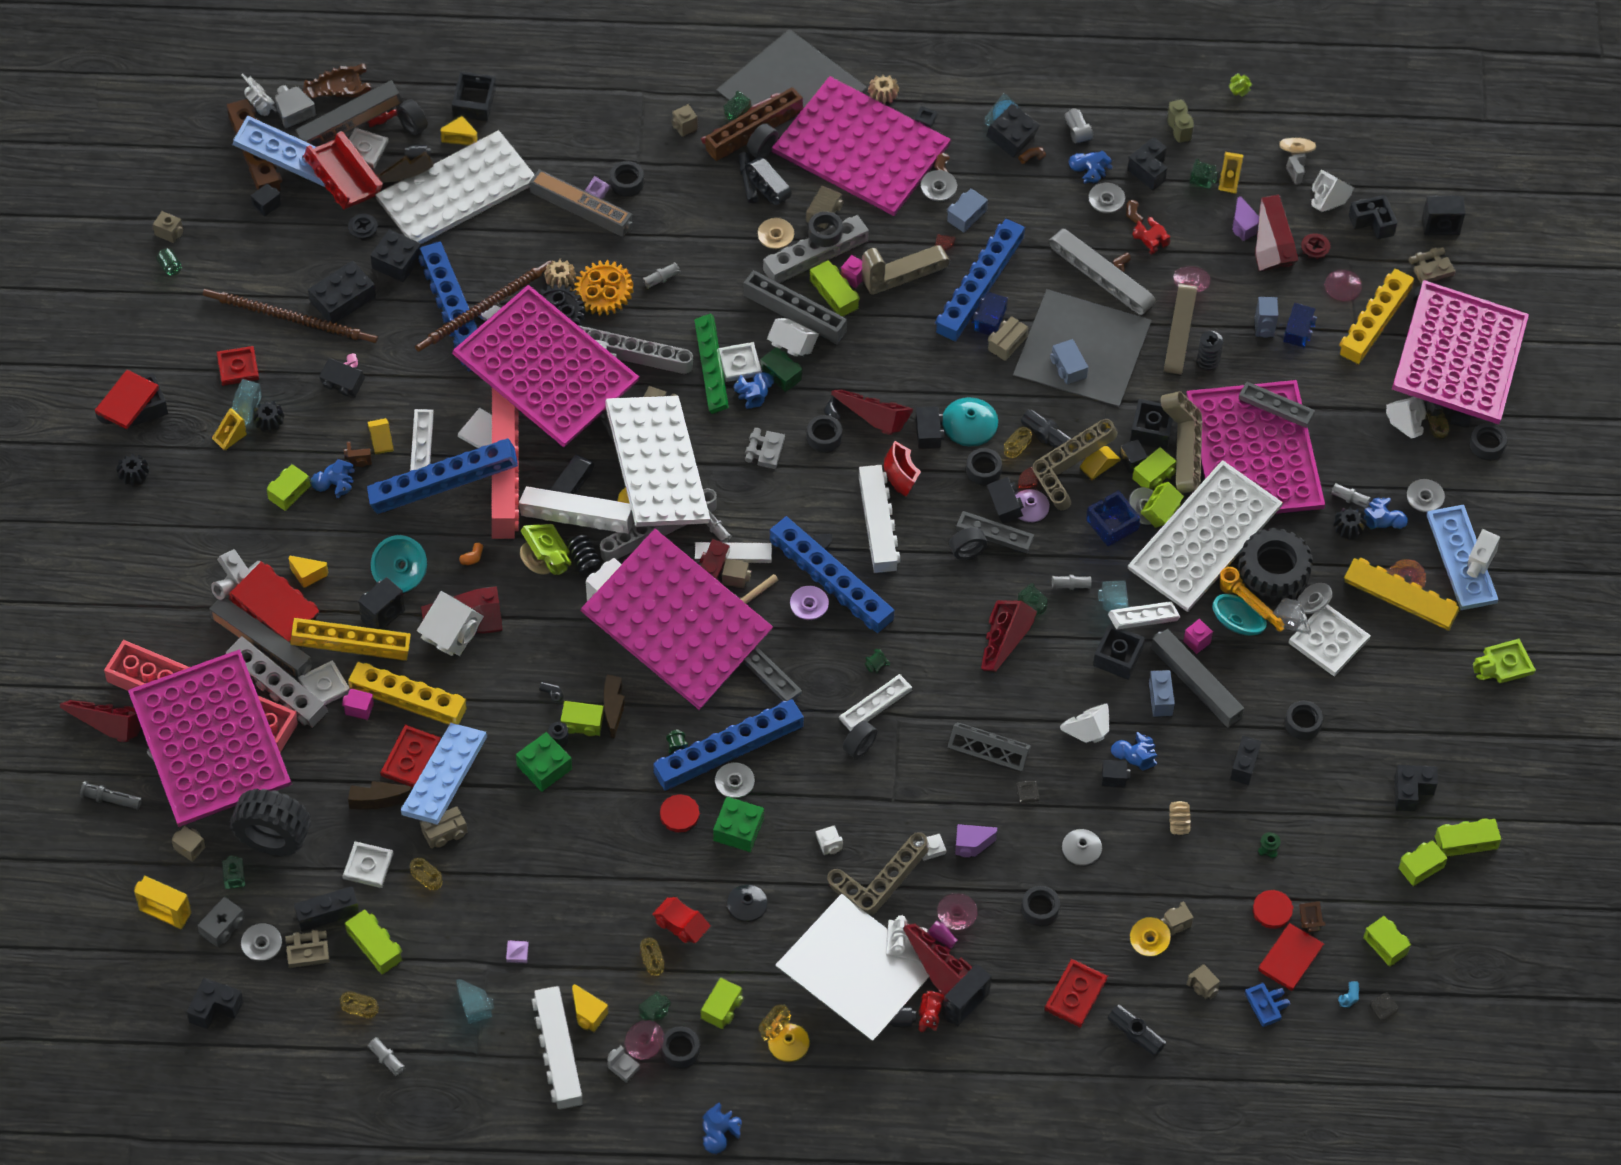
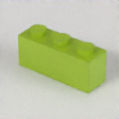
[810,260,859,317]
[1435,819,1501,857]
[345,910,402,974]

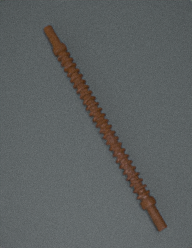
[415,260,552,352]
[202,289,378,343]

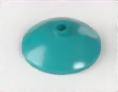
[942,398,998,446]
[371,535,427,592]
[1212,594,1267,636]

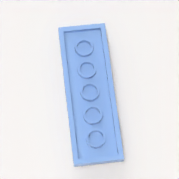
[232,116,325,187]
[1427,505,1498,610]
[401,723,487,825]

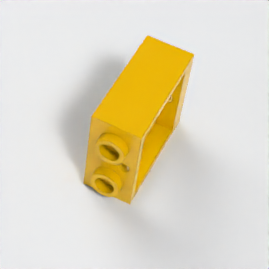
[134,876,191,929]

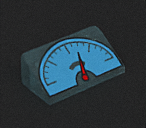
[985,94,1019,127]

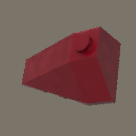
[1255,195,1298,271]
[831,390,913,435]
[421,586,503,634]
[981,600,1037,671]
[60,700,141,742]
[903,923,972,995]

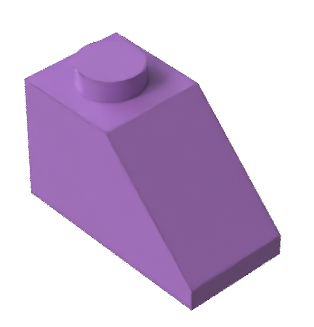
[1233,197,1259,241]
[955,825,997,857]

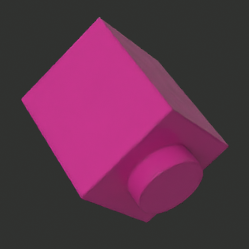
[841,255,862,288]
[1183,619,1213,654]
[342,689,374,720]

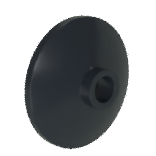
[727,885,767,921]

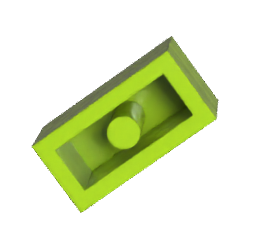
[1132,447,1176,490]
[267,464,310,511]
[1140,482,1184,528]
[561,701,604,736]
[1399,840,1447,886]
[1363,916,1411,966]
[701,978,744,1029]

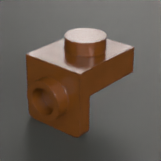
[344,442,372,467]
[1299,901,1325,931]

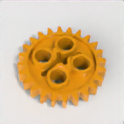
[574,260,634,316]

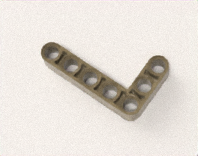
[861,245,950,294]
[1163,283,1198,375]
[1161,391,1202,494]
[1032,419,1118,510]
[828,832,929,916]

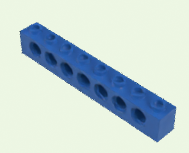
[935,219,1025,342]
[418,241,477,371]
[367,438,518,514]
[770,516,894,633]
[654,699,804,791]

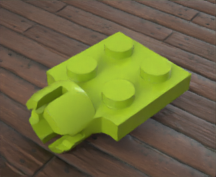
[521,524,571,575]
[1473,639,1536,684]

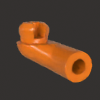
[459,543,483,565]

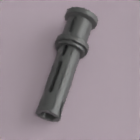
[80,781,142,810]

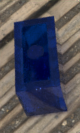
[972,292,1008,335]
[1283,303,1317,348]

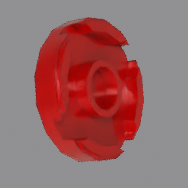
[660,794,699,832]
[1252,890,1293,929]

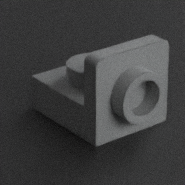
[1286,153,1306,184]
[607,1046,640,1083]

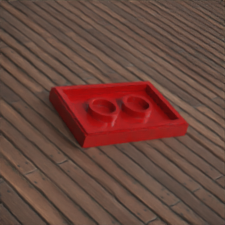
[95,370,159,429]
[380,725,441,788]
[1258,923,1324,991]
[1044,959,1108,1028]

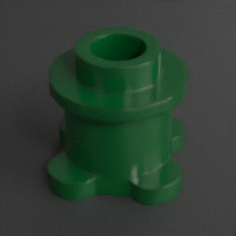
[865,649,890,674]
[666,730,688,755]
[1258,832,1280,858]

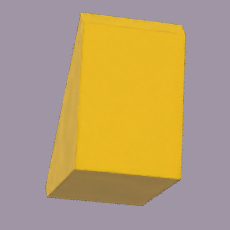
[441,116,477,145]
[212,409,247,450]
[368,418,394,454]
[1080,446,1120,480]
[289,556,328,588]

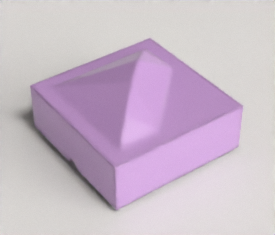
[585,176,611,199]
[506,941,528,963]

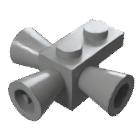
[211,549,261,600]

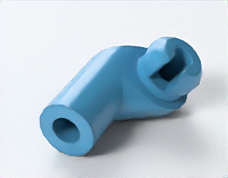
[1338,981,1359,1007]

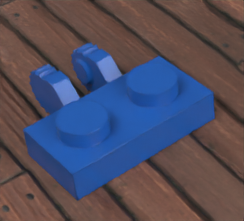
[1244,983,1290,1027]

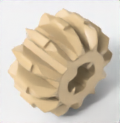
[868,75,899,105]
[544,259,576,289]
[1169,801,1190,835]

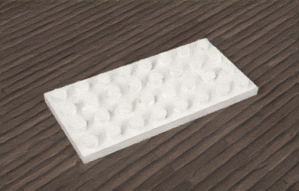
[376,130,534,244]
[605,396,710,527]
[1128,460,1283,612]

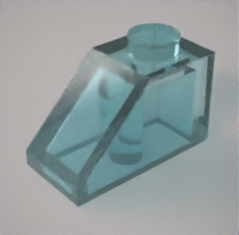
[232,379,262,426]
[1098,581,1129,612]
[456,979,494,1024]

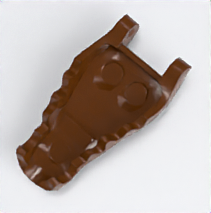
[303,64,371,99]

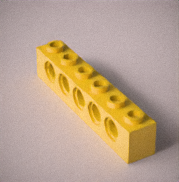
[1339,269,1414,364]
[290,618,411,660]
[348,662,467,725]

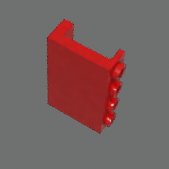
[304,131,383,209]
[228,562,319,643]

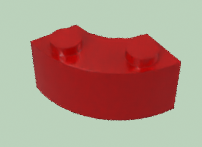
[884,441,921,496]
[652,897,711,943]

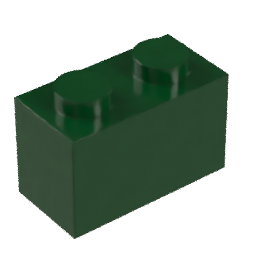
[760,347,802,392]

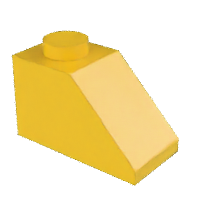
[1218,152,1243,193]
[572,984,608,1032]

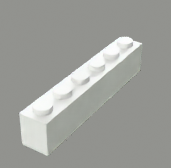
[859,465,900,573]
[519,487,634,534]
[532,986,582,1109]

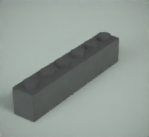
[743,270,847,344]

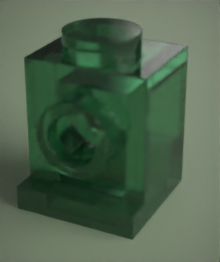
[724,91,752,120]
[1190,159,1219,188]
[1018,583,1048,615]
[222,856,246,889]
[639,991,671,1028]

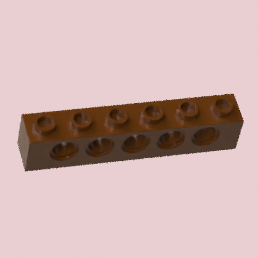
[705,87,803,161]
[226,99,282,191]

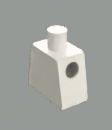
[1467,529,1500,578]

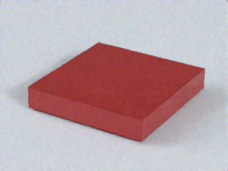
[217,346,259,386]

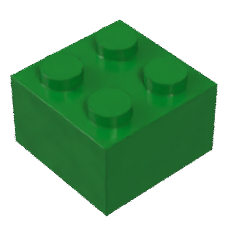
[516,732,572,792]
[713,796,764,852]

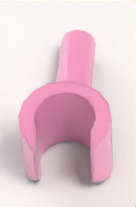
[344,354,358,368]

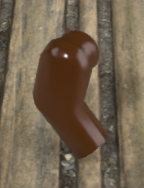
[1018,147,1046,164]
[934,153,949,173]
[1126,200,1144,224]
[1112,253,1131,272]

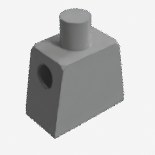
[275,85,316,129]

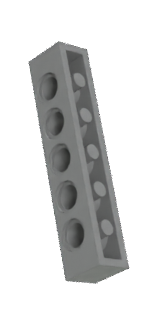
[763,215,869,283]
[225,636,328,728]

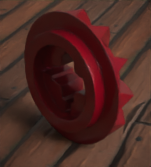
[1301,233,1330,260]

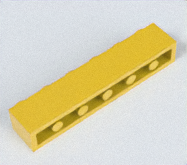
[1344,558,1459,631]

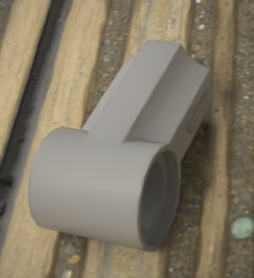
[1065,108,1093,144]

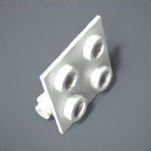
[242,74,277,116]
[886,916,927,963]

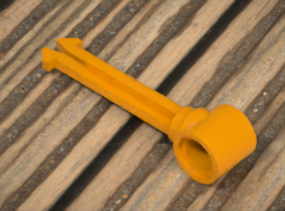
[1220,567,1284,631]

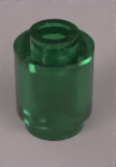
[157,249,182,276]

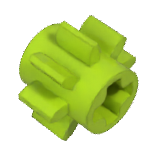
[1229,74,1251,97]

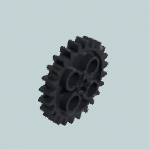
[540,284,586,326]

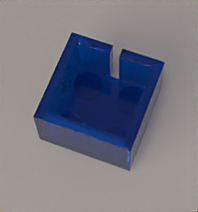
[1086,490,1141,546]

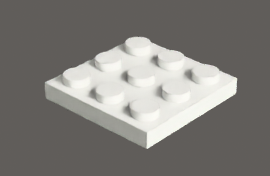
[1289,604,1371,676]

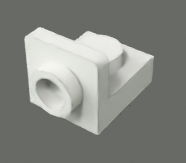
[816,826,843,855]
[915,834,946,861]

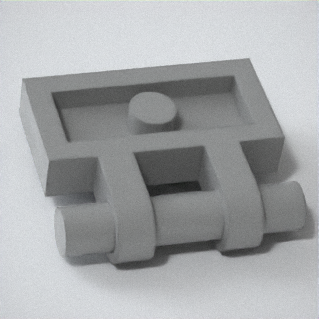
[745,428,785,469]

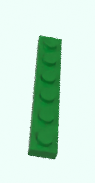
[694,313,729,414]

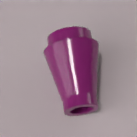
[927,920,958,949]

